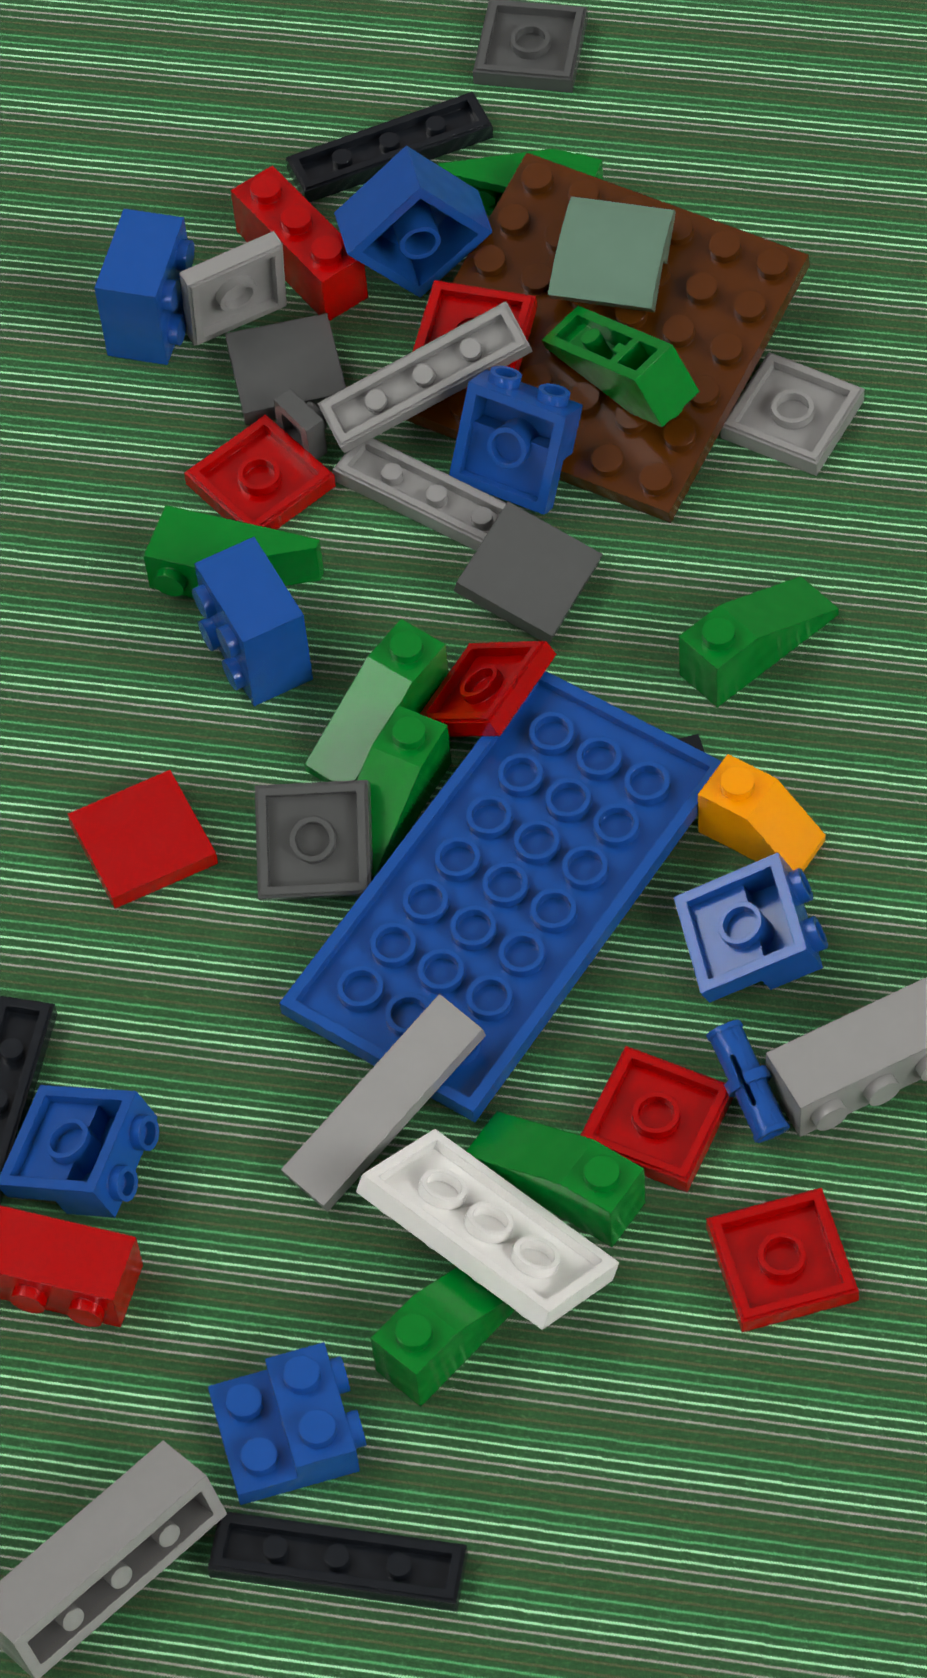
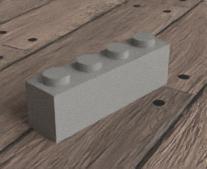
[766,977,927,1137]
[0,1441,227,1678]

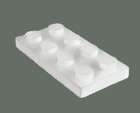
[356,1129,619,1330]

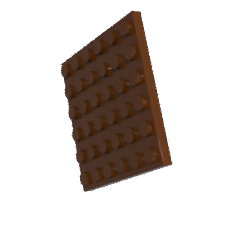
[406,153,810,523]

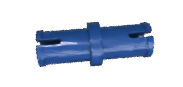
[706,1020,790,1143]

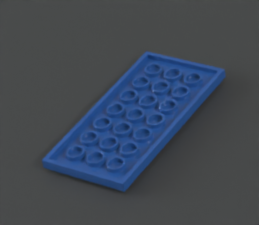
[279,671,722,1122]

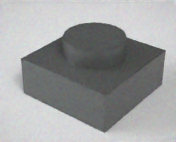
[273,388,327,460]

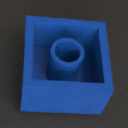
[334,145,493,298]
[94,209,195,365]
[192,537,313,706]

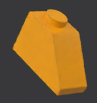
[698,754,826,872]

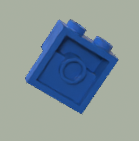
[449,366,583,515]
[674,852,828,1003]
[0,1085,159,1218]
[208,1342,367,1505]

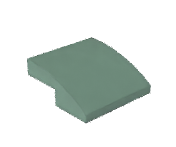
[548,196,676,313]

